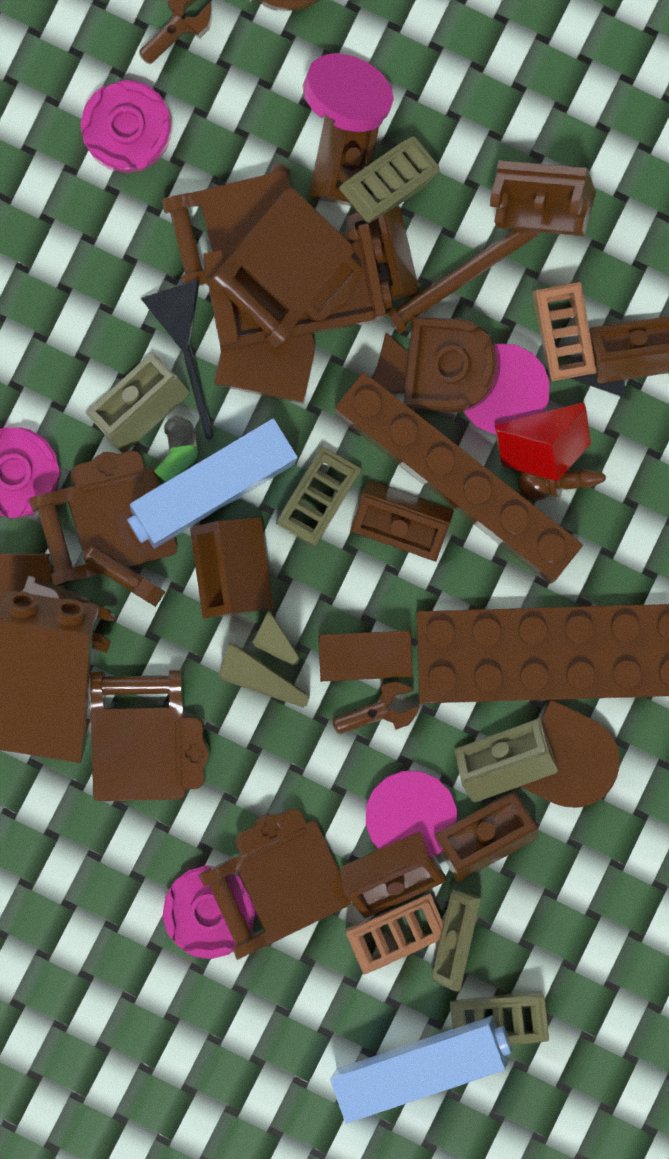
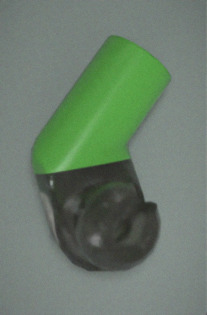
[154,416,198,482]

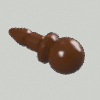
[518,470,606,501]

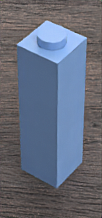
[127,418,298,549]
[330,1016,513,1124]

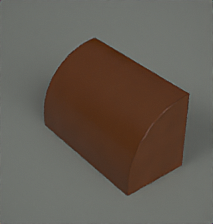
[190,518,274,619]

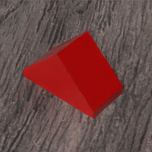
[494,402,591,482]

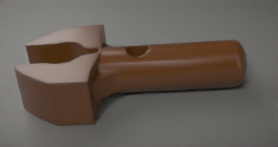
[139,0,212,64]
[83,546,166,607]
[333,682,420,734]

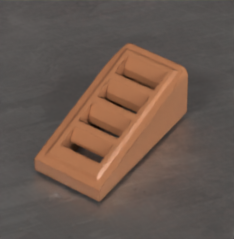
[532,282,597,381]
[345,893,444,975]

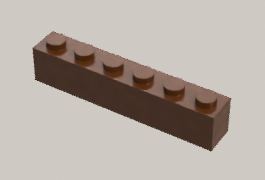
[335,372,583,584]

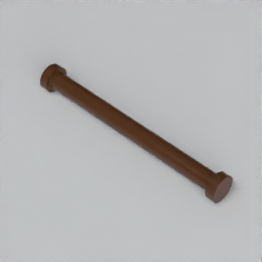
[385,230,543,334]

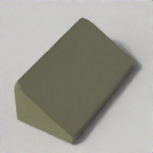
[86,352,189,453]
[253,611,300,666]
[454,718,558,802]
[432,890,482,992]

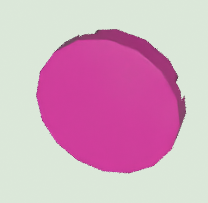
[302,53,394,132]
[80,80,172,173]
[464,344,550,434]
[0,427,61,519]
[365,771,457,856]
[163,865,255,959]

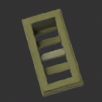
[339,137,440,224]
[275,446,362,548]
[218,643,310,708]
[449,991,549,1045]

